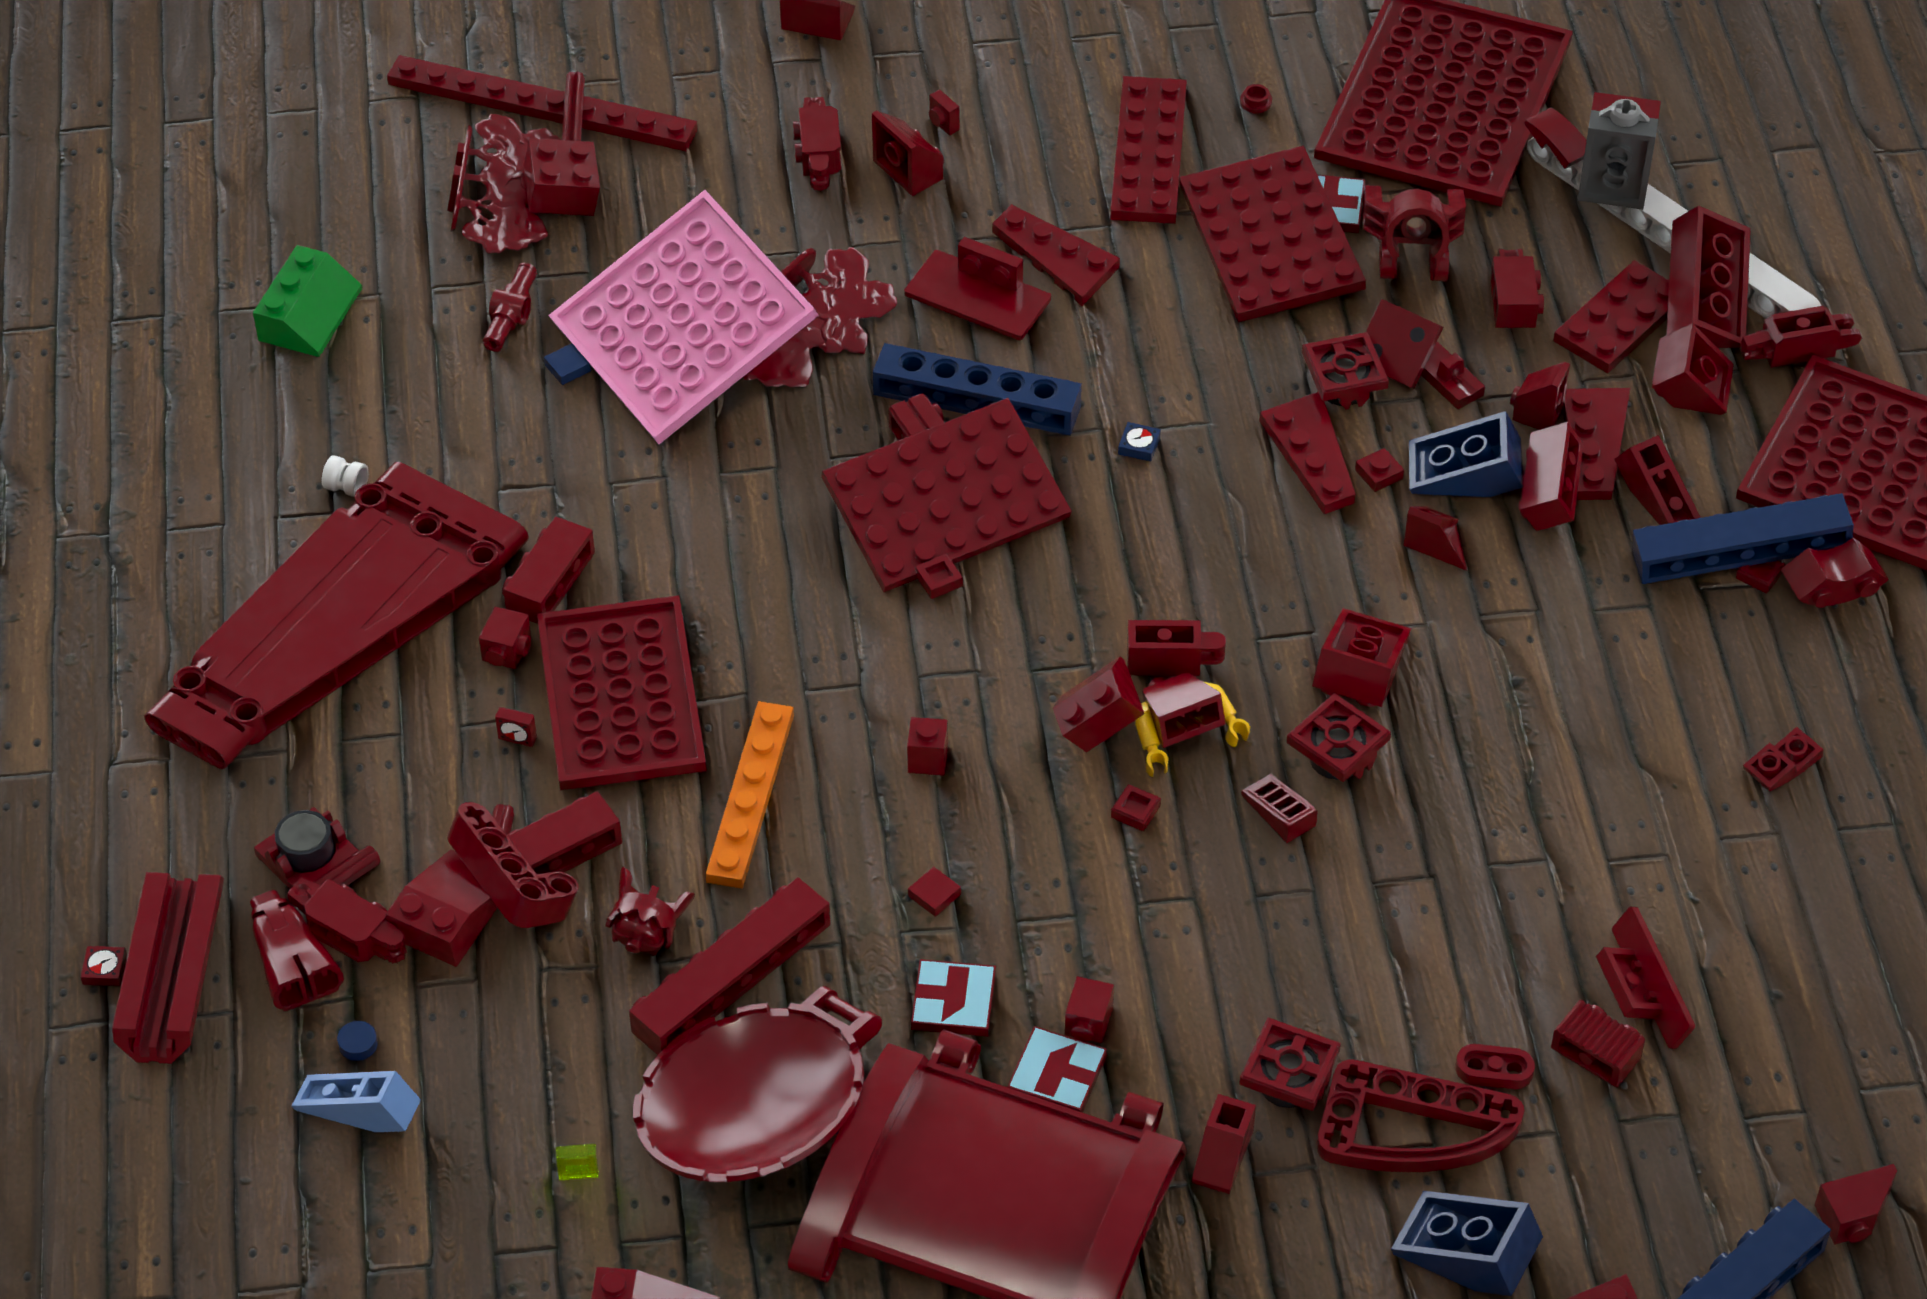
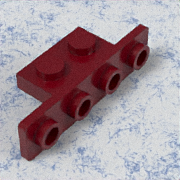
[1596,906,1695,1049]

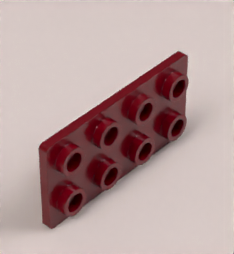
[904,236,1051,341]

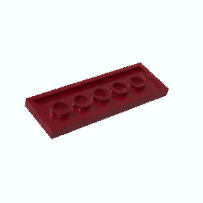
[1110,76,1187,224]

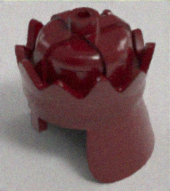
[605,867,695,956]

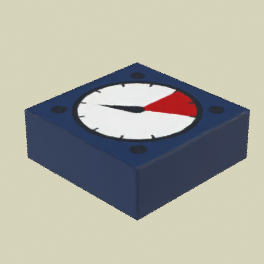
[1118,422,1161,462]

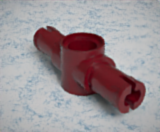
[483,262,537,352]

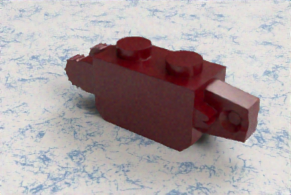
[793,97,842,192]
[1740,306,1863,368]
[288,878,407,964]

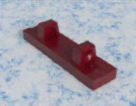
[1399,306,1485,410]

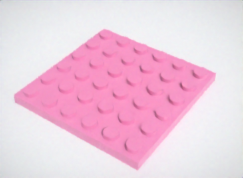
[548,190,819,444]

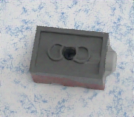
[1577,92,1661,210]

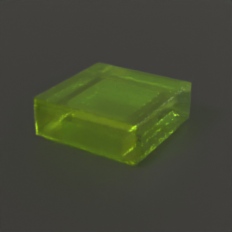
[556,1144,599,1180]

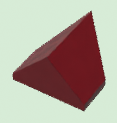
[1404,506,1468,571]

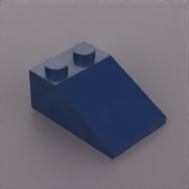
[1409,411,1523,497]
[1391,1191,1543,1296]

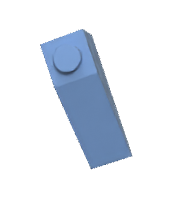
[292,1071,421,1132]

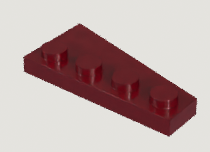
[992,204,1120,306]
[1563,388,1631,500]
[1259,392,1356,514]

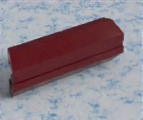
[112,872,224,1064]

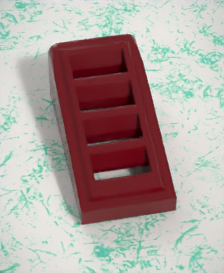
[1241,774,1318,843]

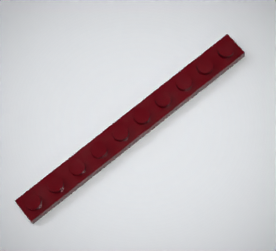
[387,55,698,152]

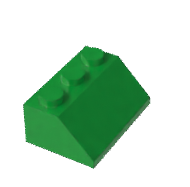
[253,245,362,357]

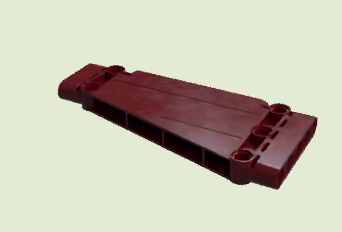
[144,462,529,769]

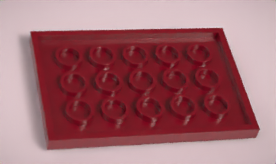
[1179,145,1366,322]
[821,398,1072,593]
[537,595,707,791]

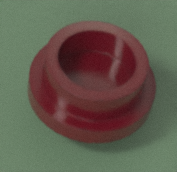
[1240,84,1272,114]

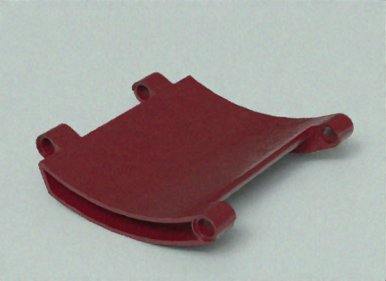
[788,1030,1187,1299]

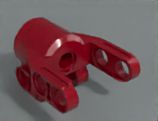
[1363,185,1466,282]

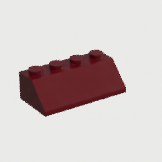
[1667,205,1751,348]

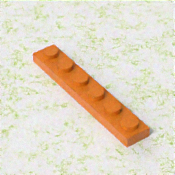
[706,701,794,889]

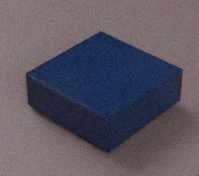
[544,343,591,385]

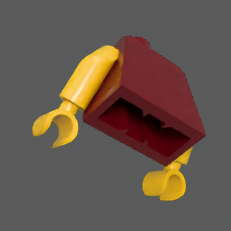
[1135,673,1250,777]

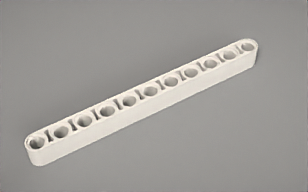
[1527,137,1821,319]

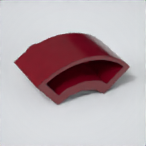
[1780,538,1889,608]

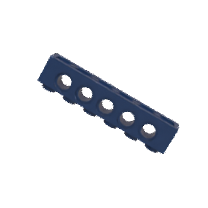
[873,343,1082,436]

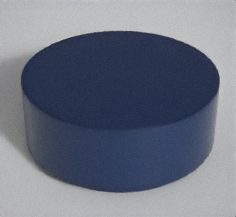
[337,1021,378,1061]

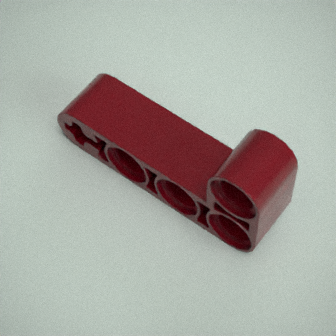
[447,802,579,928]

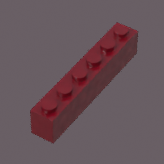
[629,877,831,1055]

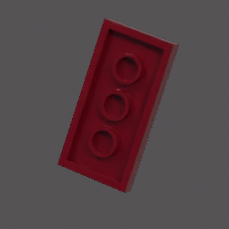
[1553,260,1669,374]

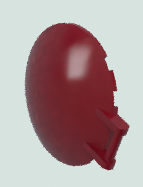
[633,986,882,1182]

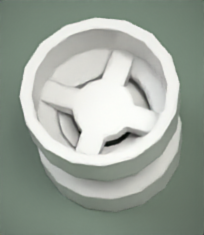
[322,455,369,497]

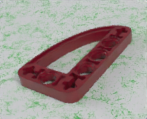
[1317,1059,1524,1172]

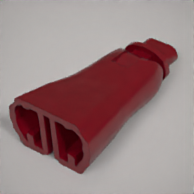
[250,890,344,1011]

